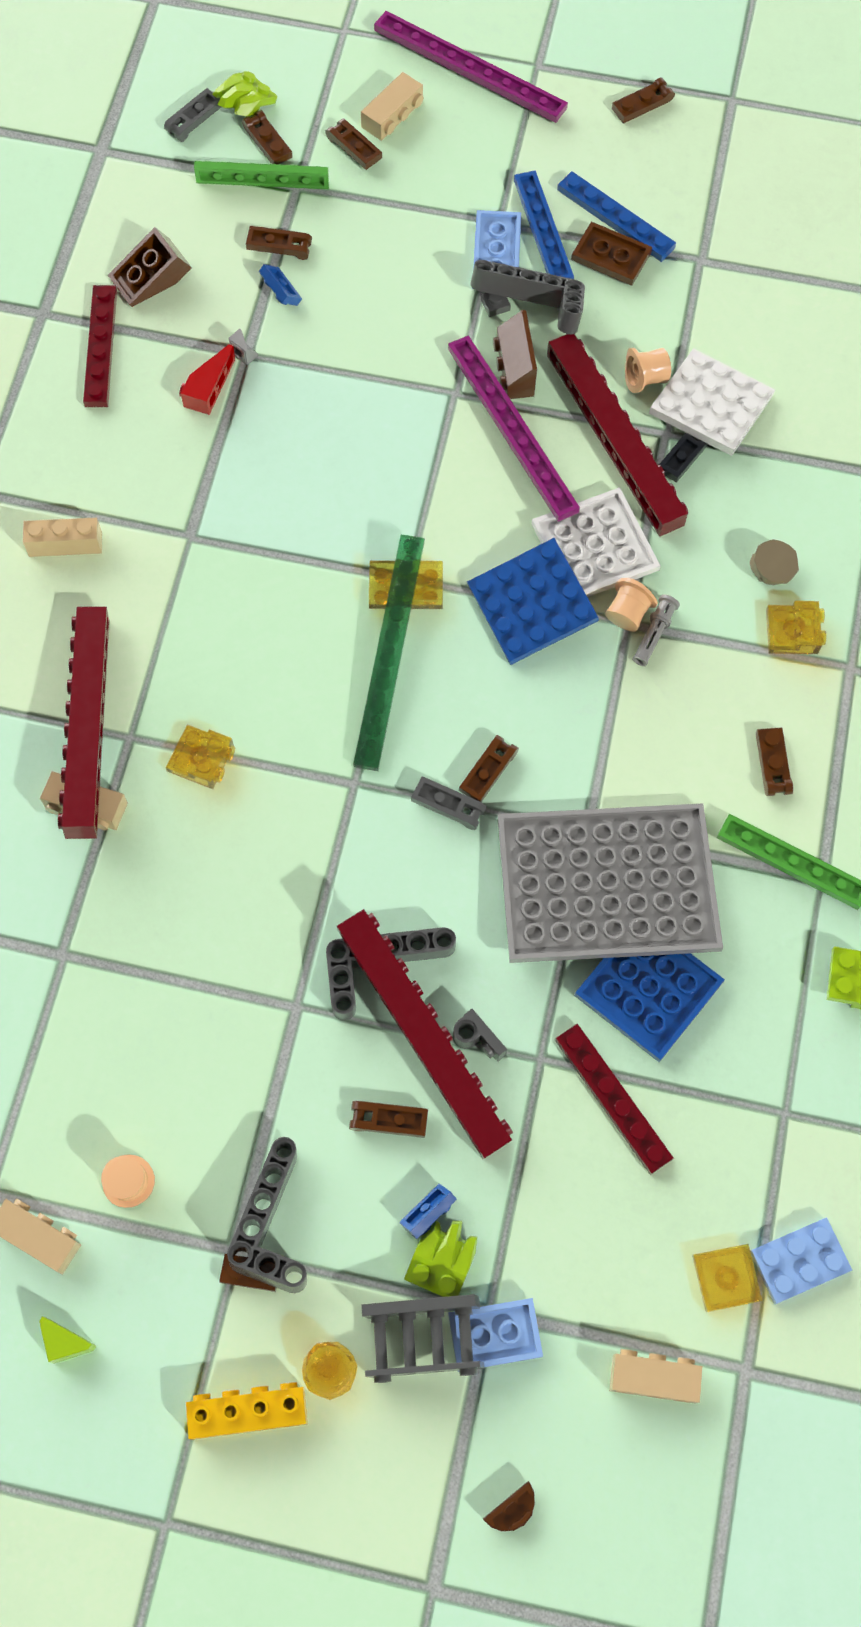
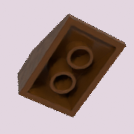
[108,227,192,307]

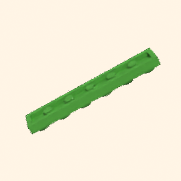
[194,161,330,190]
[717,814,861,910]

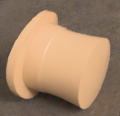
[625,348,671,393]
[605,578,658,632]
[101,1155,155,1208]

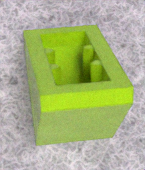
[39,1316,96,1364]

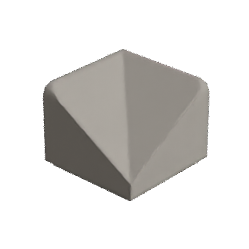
[229,329,258,365]

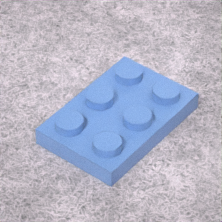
[750,1217,852,1305]
[448,1298,543,1372]

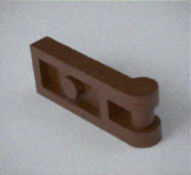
[612,77,675,124]
[242,110,293,165]
[325,118,382,170]
[246,226,312,260]
[756,727,793,796]
[459,735,519,802]
[349,1101,428,1138]

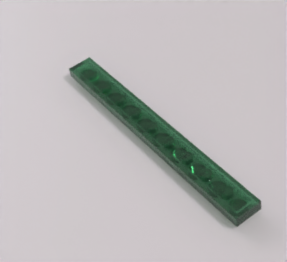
[353,534,425,772]

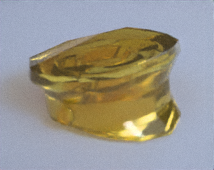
[302,1342,358,1400]

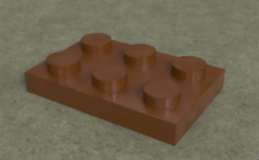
[571,221,652,286]

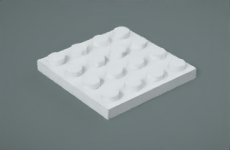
[649,348,775,456]
[532,487,660,597]

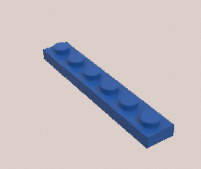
[514,170,574,279]
[557,171,676,262]

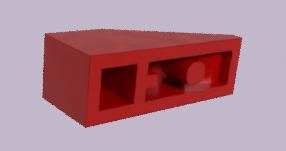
[179,344,235,415]

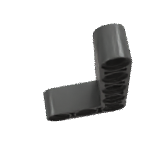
[470,260,585,334]
[326,927,456,1021]
[227,1137,307,1294]

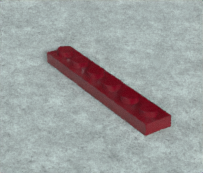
[83,285,117,407]
[555,1023,674,1175]

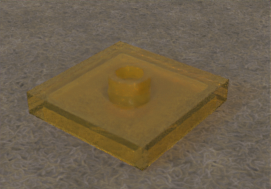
[692,1244,762,1313]

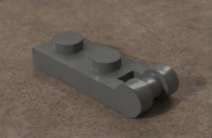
[164,88,221,142]
[411,776,487,830]

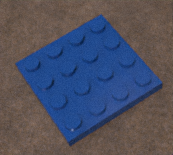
[467,538,599,665]
[574,953,725,1062]

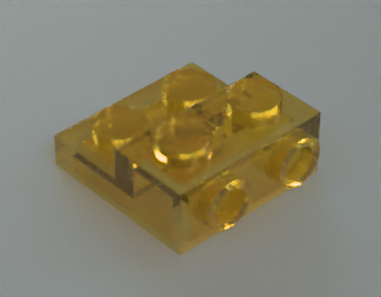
[766,601,826,654]
[166,725,235,789]

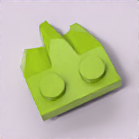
[212,71,278,117]
[826,946,861,1009]
[404,1220,477,1297]

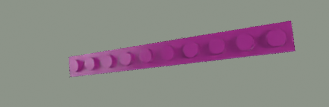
[374,11,568,123]
[448,335,580,522]

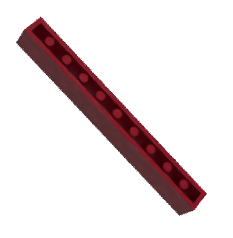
[547,334,688,537]
[58,607,110,839]
[337,909,513,1159]

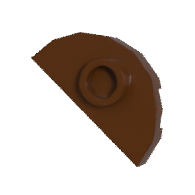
[483,1481,535,1531]

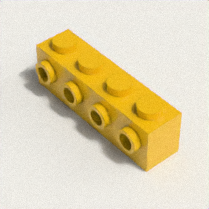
[186,1382,308,1440]

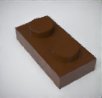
[219,1254,277,1292]

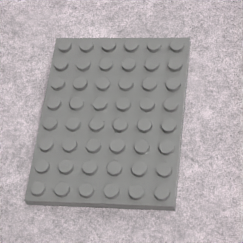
[498,803,723,963]

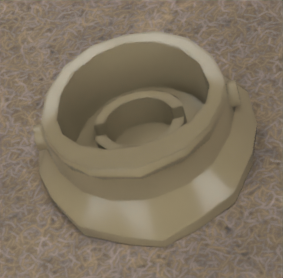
[750,539,799,585]

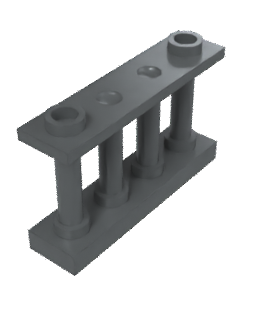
[361,1294,485,1383]

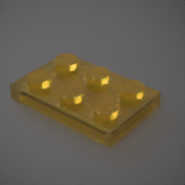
[369,560,443,609]

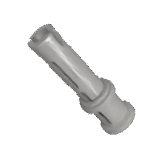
[632,595,680,666]

